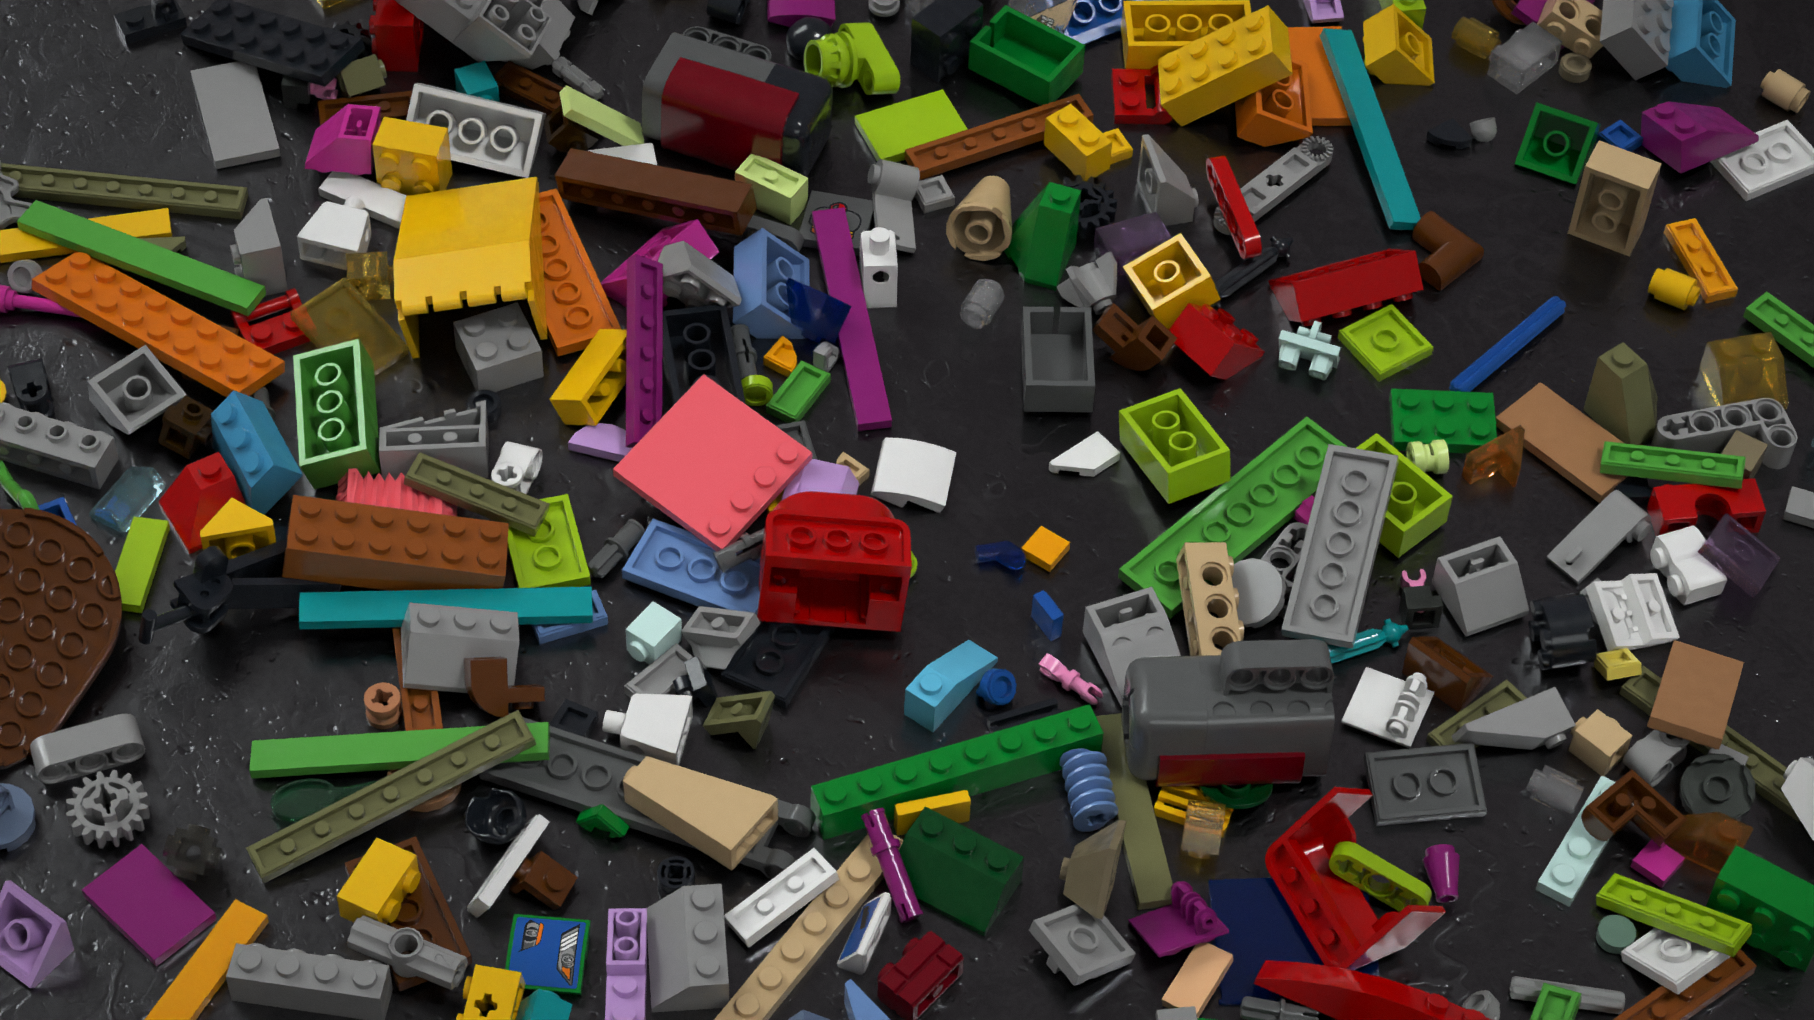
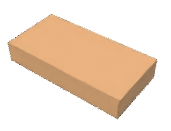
[1161,942,1234,1018]

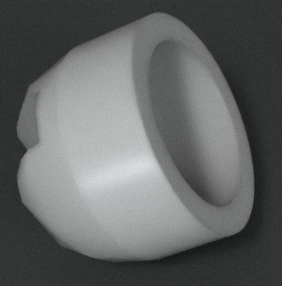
[1469,117,1497,142]

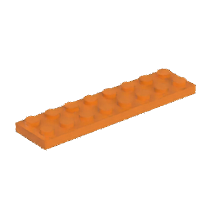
[32,251,285,397]

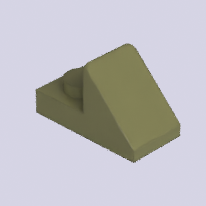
[703,691,775,749]

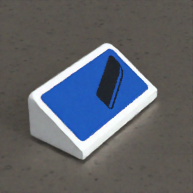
[837,892,891,975]

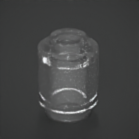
[960,279,1005,329]
[1526,765,1585,814]

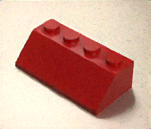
[1269,249,1424,326]

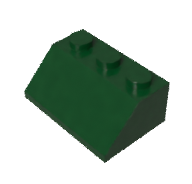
[886,807,1024,936]

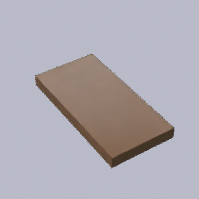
[1496,382,1628,503]
[1647,640,1744,750]

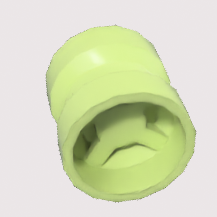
[1406,439,1449,474]

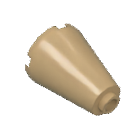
[946,176,1012,261]

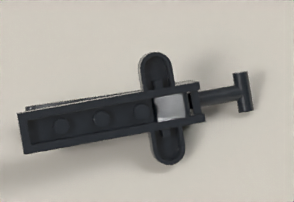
[138,538,342,645]

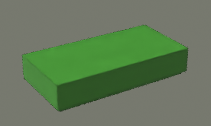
[766,360,831,423]

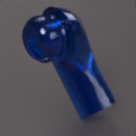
[975,541,1026,570]

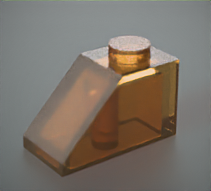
[1666,812,1753,874]

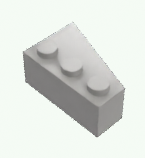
[379,400,489,481]

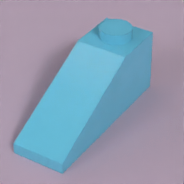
[904,640,998,732]

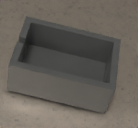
[1021,306,1095,412]

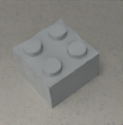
[453,302,544,392]

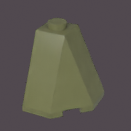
[1583,342,1658,445]

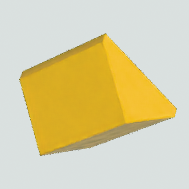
[200,498,276,560]

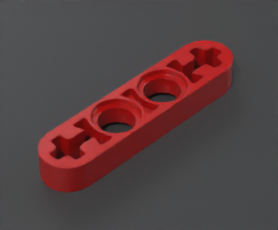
[1206,155,1262,259]

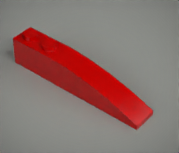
[1254,960,1491,1020]

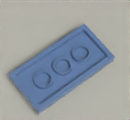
[622,518,761,615]

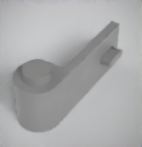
[868,159,920,253]
[1547,490,1652,585]

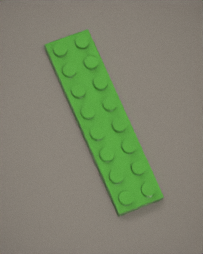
[1118,416,1347,619]

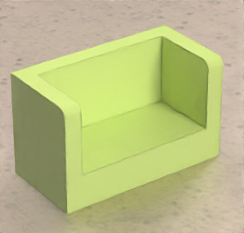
[735,154,808,225]

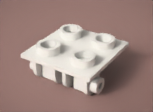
[1341,667,1434,749]

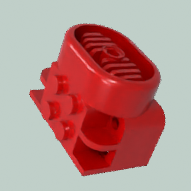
[757,491,912,632]

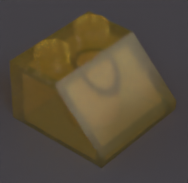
[1699,332,1788,409]

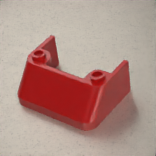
[1265,787,1446,970]

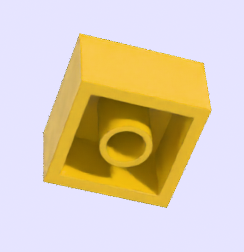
[372,117,452,196]
[1123,233,1221,330]

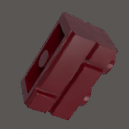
[877,931,964,1020]

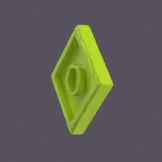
[1338,304,1434,382]

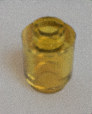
[1452,17,1501,59]

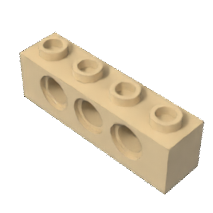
[1176,542,1244,656]

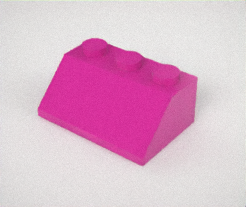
[600,219,720,308]

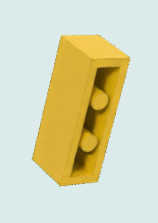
[549,329,627,426]

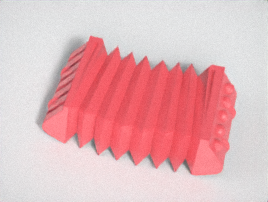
[335,468,457,516]

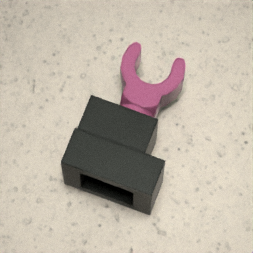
[281,75,338,109]
[1399,569,1443,629]

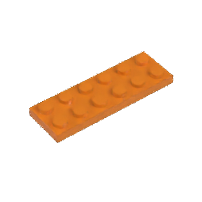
[539,188,621,357]

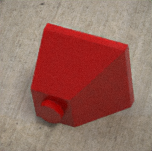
[158,452,246,554]

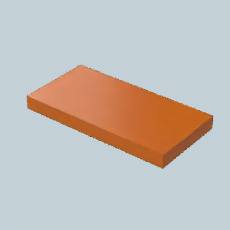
[1288,26,1352,126]

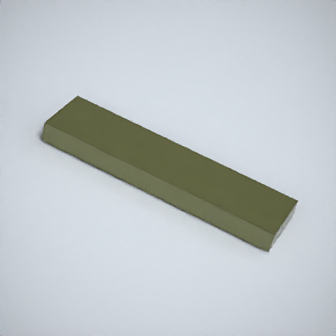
[404,452,550,537]

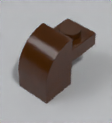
[1092,303,1177,371]
[464,656,545,717]

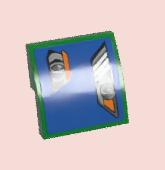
[505,914,591,996]

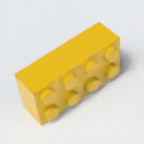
[1121,0,1251,69]
[1158,6,1293,127]

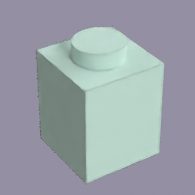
[626,601,682,665]

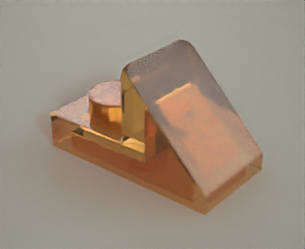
[1462,425,1525,487]

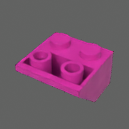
[305,104,381,175]

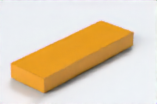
[1664,218,1738,303]

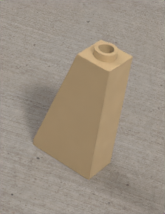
[623,756,778,871]

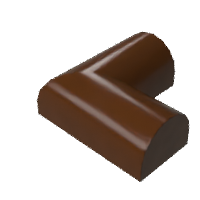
[1412,211,1484,291]
[1581,769,1688,848]

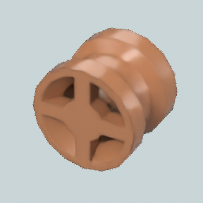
[363,682,403,729]

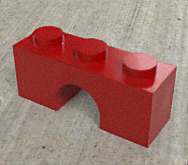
[1647,478,1766,536]

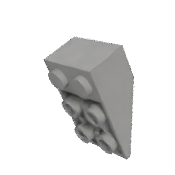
[1083,587,1181,707]

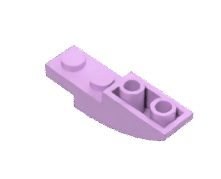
[605,908,647,1020]

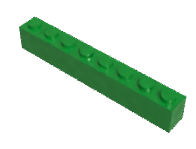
[811,704,1104,840]

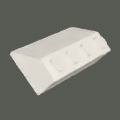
[406,83,546,178]

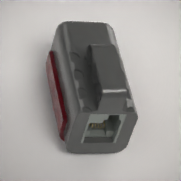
[1121,639,1335,787]

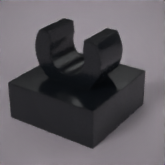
[673,656,718,707]

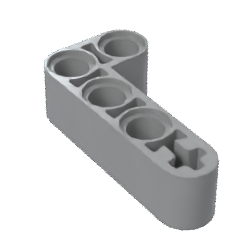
[1651,398,1798,469]

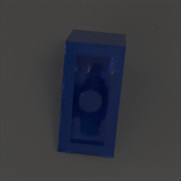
[786,278,852,343]

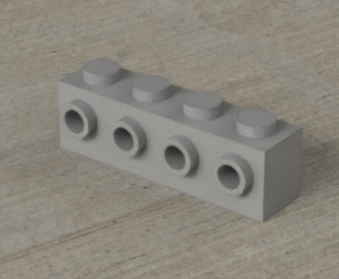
[0,402,119,489]
[226,943,393,1020]

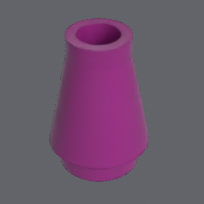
[1422,844,1460,903]

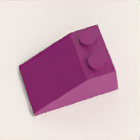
[1641,101,1759,174]

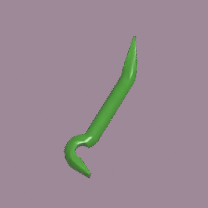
[0,460,40,510]

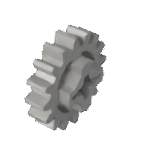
[66,770,150,848]

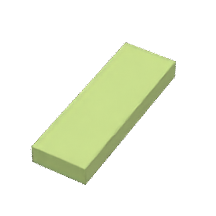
[559,86,645,146]

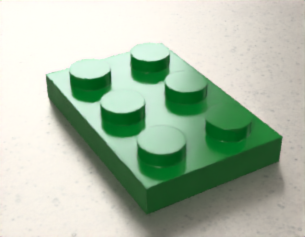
[1389,388,1498,455]

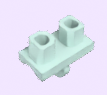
[1279,321,1341,380]

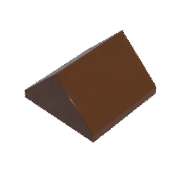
[1402,636,1494,712]

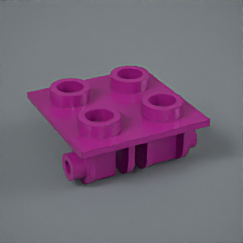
[1128,881,1229,958]

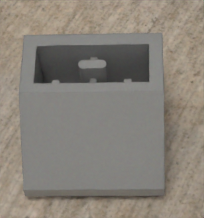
[658,241,742,308]
[1432,536,1529,636]

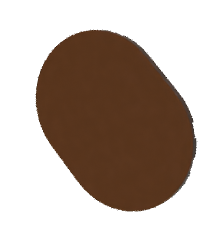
[0,508,122,770]

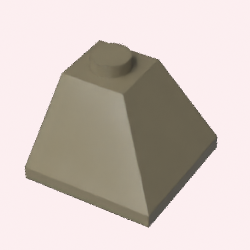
[1059,820,1127,919]

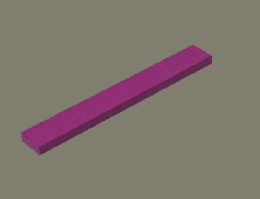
[812,207,892,431]

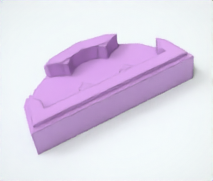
[568,423,632,462]

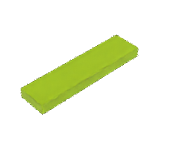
[1596,873,1752,957]

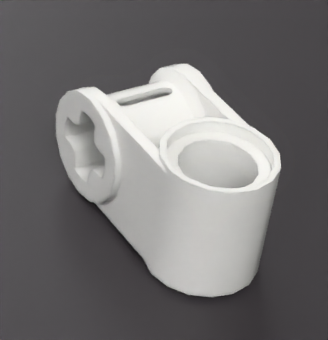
[491,441,543,494]

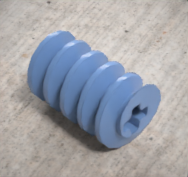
[1060,748,1118,832]

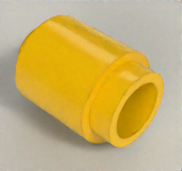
[1648,268,1701,310]

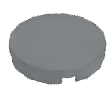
[1232,558,1286,629]

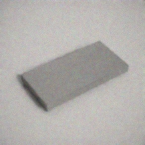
[190,61,281,169]

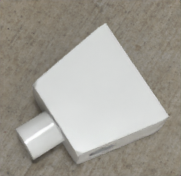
[297,196,371,274]
[859,227,898,308]
[602,693,693,766]

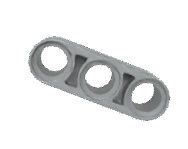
[30,713,145,784]

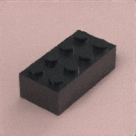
[663,303,746,407]

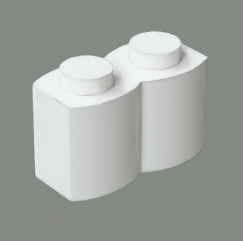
[1650,525,1727,605]

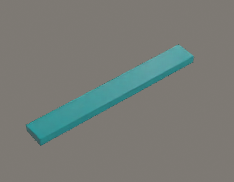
[1320,28,1421,230]
[299,587,593,629]

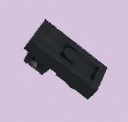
[114,0,187,44]

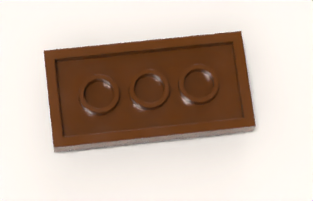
[344,836,472,991]

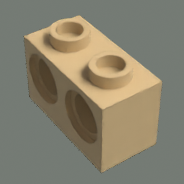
[1536,0,1603,59]

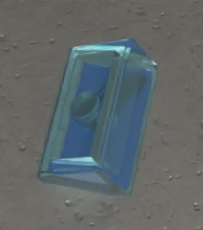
[89,466,165,533]

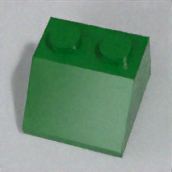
[1514,102,1601,185]

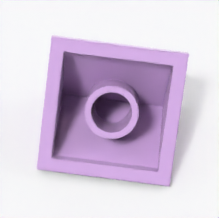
[0,880,74,988]

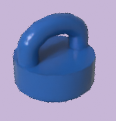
[976,668,1017,705]

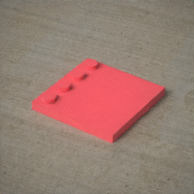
[613,374,812,551]

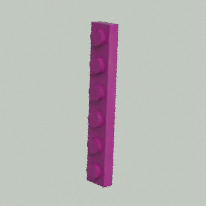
[626,254,663,448]

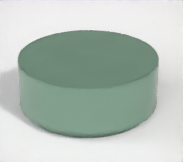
[1596,915,1636,954]

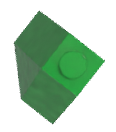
[1004,182,1081,291]

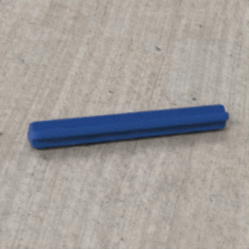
[1449,296,1566,392]

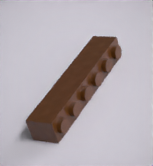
[555,148,757,236]

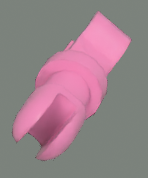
[1038,653,1103,705]

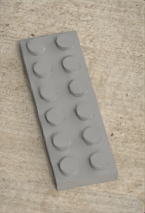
[1281,444,1399,649]

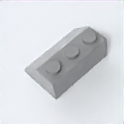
[401,602,519,693]
[647,884,729,1013]

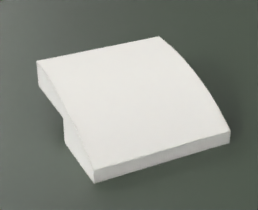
[871,437,956,513]
[1586,573,1680,651]

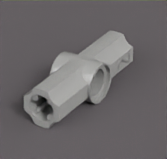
[347,915,468,990]

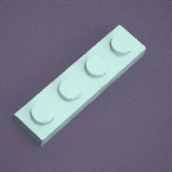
[1535,776,1615,907]

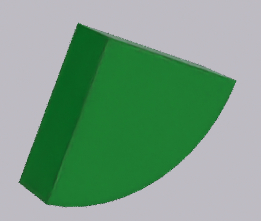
[576,804,629,838]

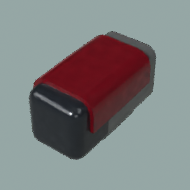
[642,26,833,177]

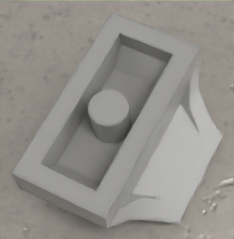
[681,606,760,670]

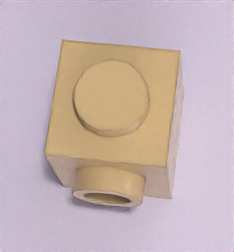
[1568,709,1633,776]

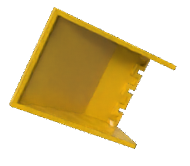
[393,177,547,359]

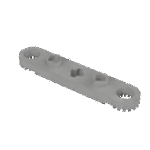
[1213,136,1333,235]

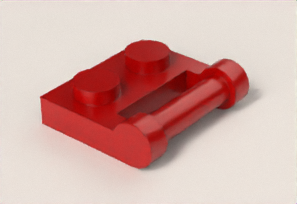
[1111,65,1173,124]
[230,288,318,355]

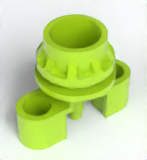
[804,22,900,95]

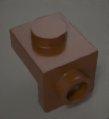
[509,851,578,911]

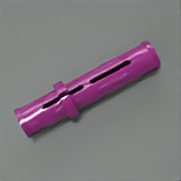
[861,808,924,923]

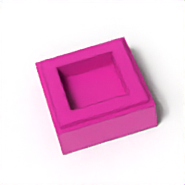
[1631,840,1685,888]

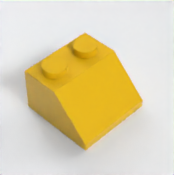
[1362,4,1435,86]

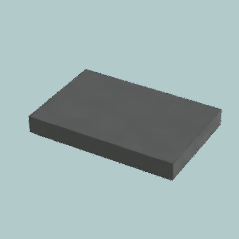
[1363,743,1487,827]

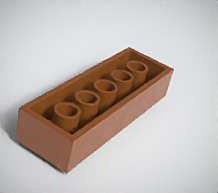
[282,495,509,591]

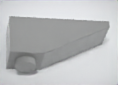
[1451,687,1576,750]

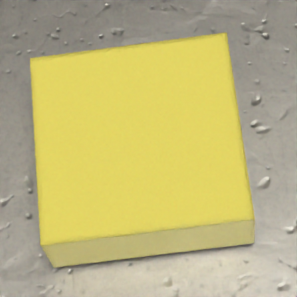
[1594,648,1642,681]

